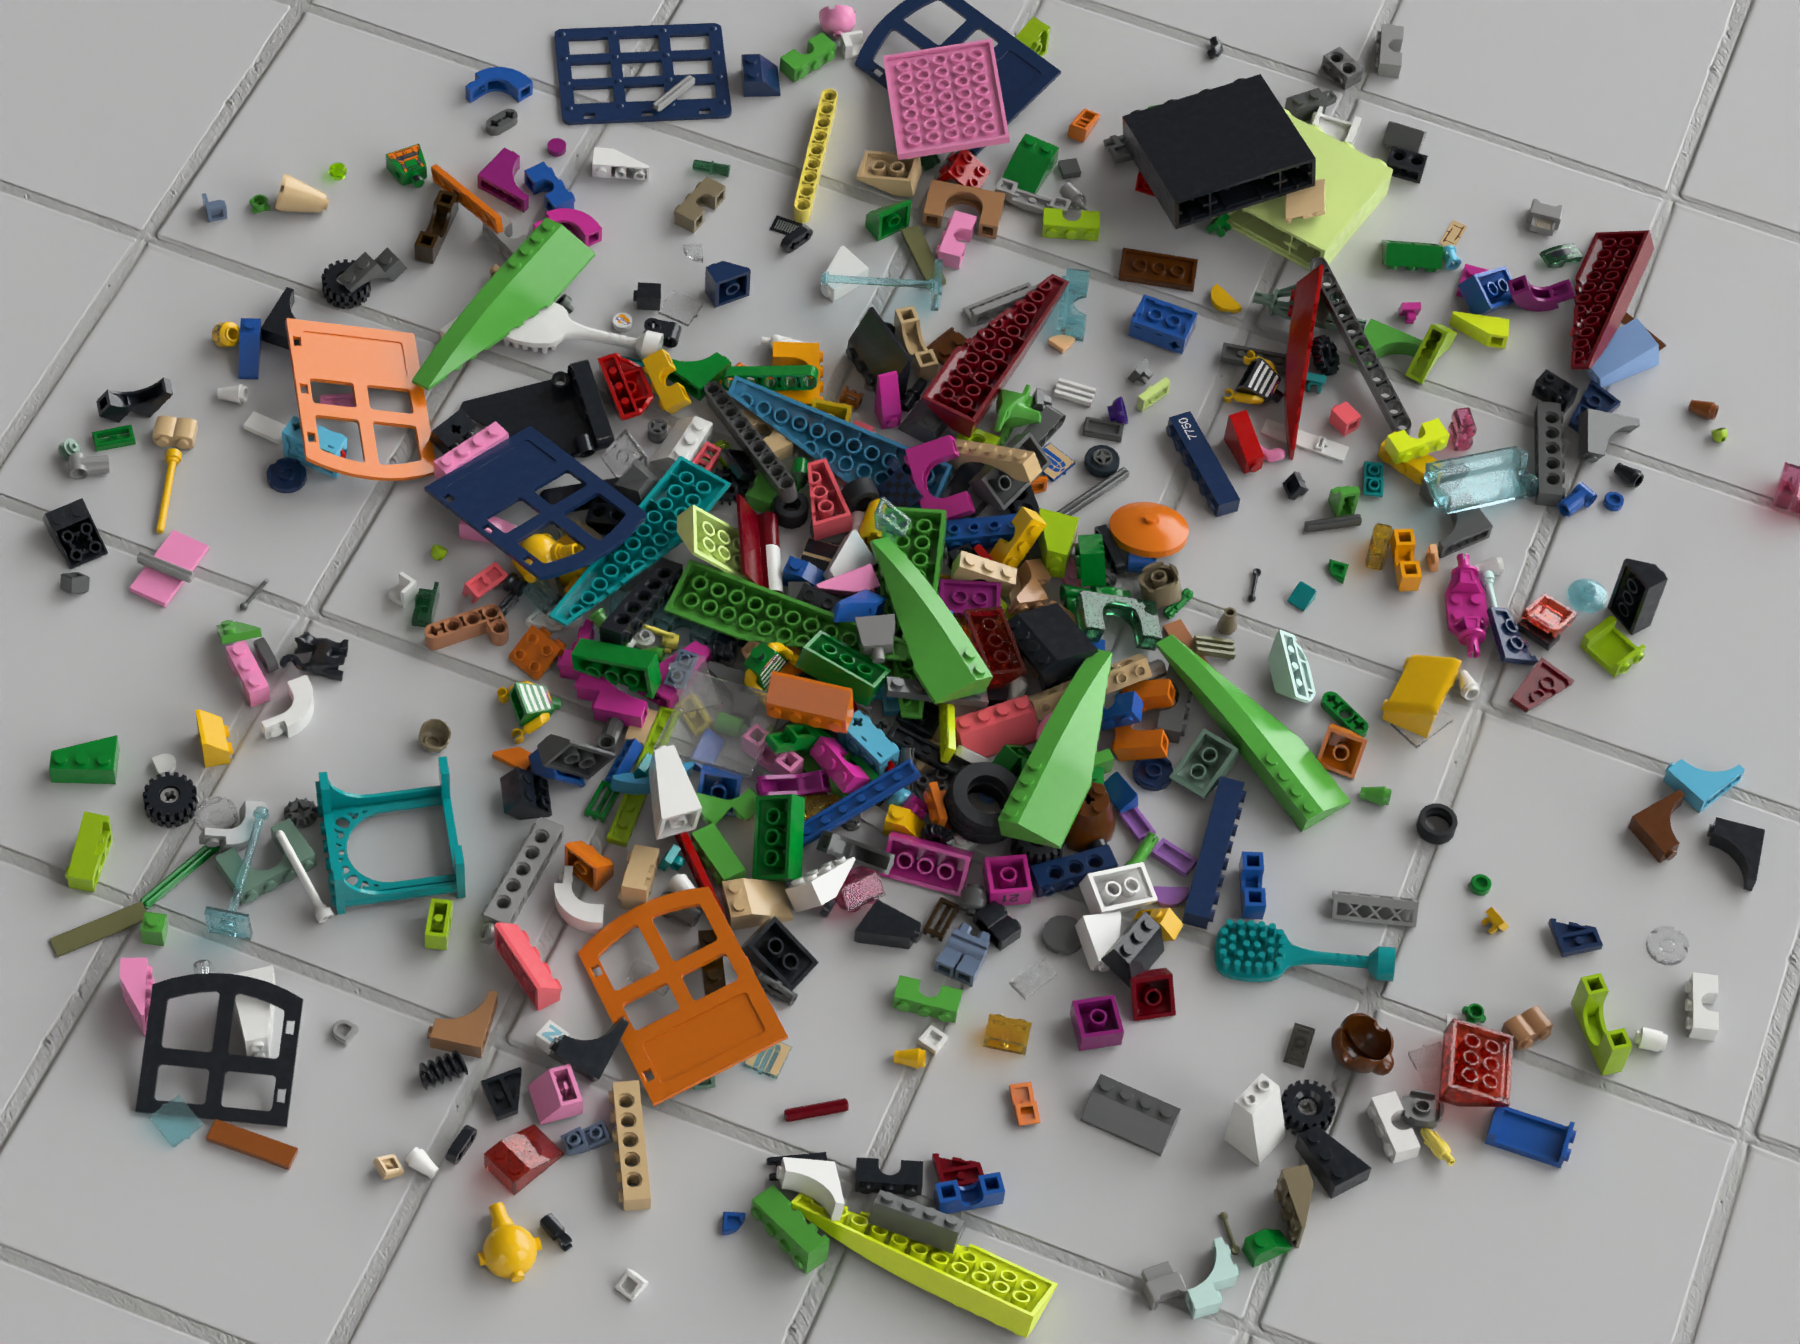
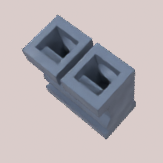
[934,923,990,987]

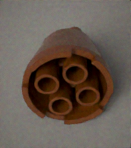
[1064,782,1115,852]

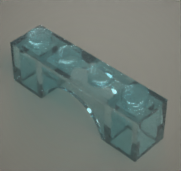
[1057,268,1089,341]

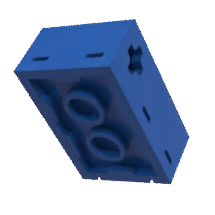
[1128,294,1198,355]

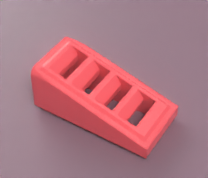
[692,441,722,472]

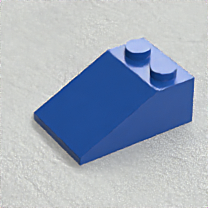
[1458,266,1515,316]

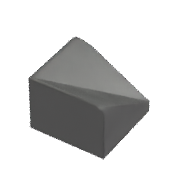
[60,572,90,594]

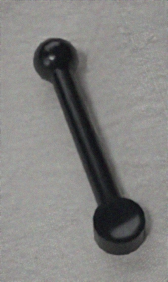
[1248,568,1261,602]

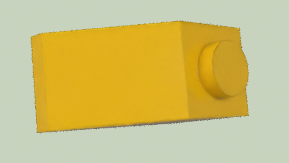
[882,804,926,838]

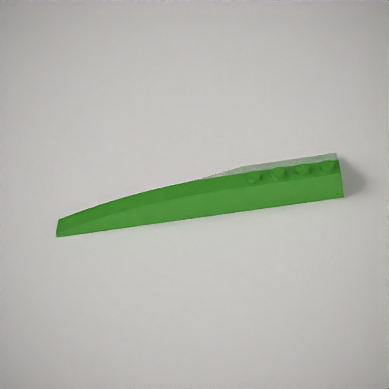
[1155,634,1351,832]
[998,649,1113,849]

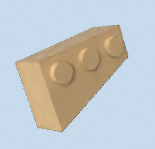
[618,844,660,910]

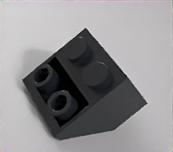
[500,767,552,820]

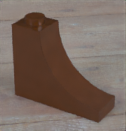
[1628,789,1685,863]

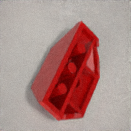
[597,353,654,421]

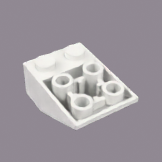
[785,856,856,913]

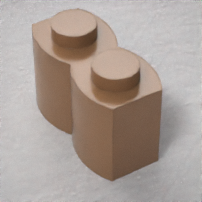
[1501,1006,1553,1051]

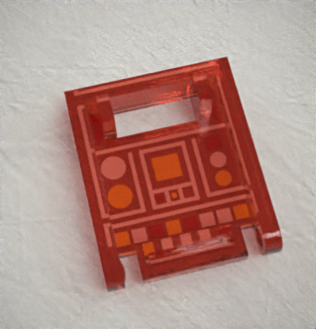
[1521,593,1578,638]

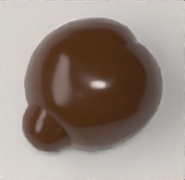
[1331,1013,1394,1076]

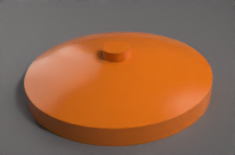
[1109,502,1189,558]

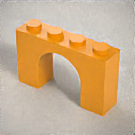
[772,342,824,407]

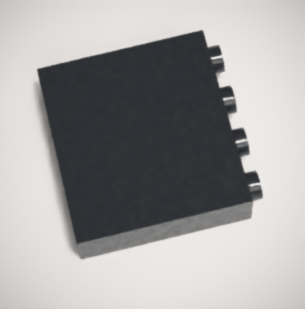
[1122,74,1316,229]

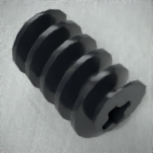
[419,1050,468,1091]

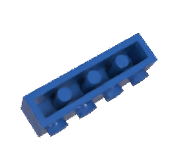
[945,514,1016,552]

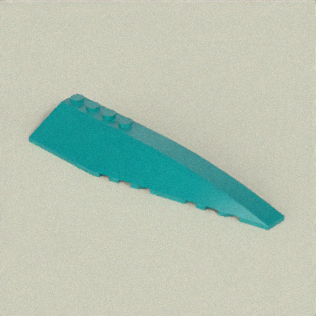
[549,456,731,627]

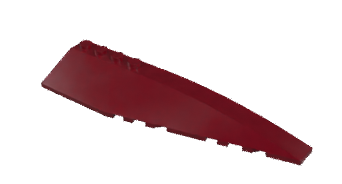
[921,274,1069,438]

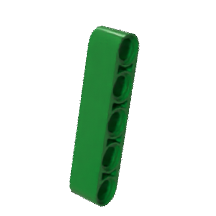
[721,365,819,391]

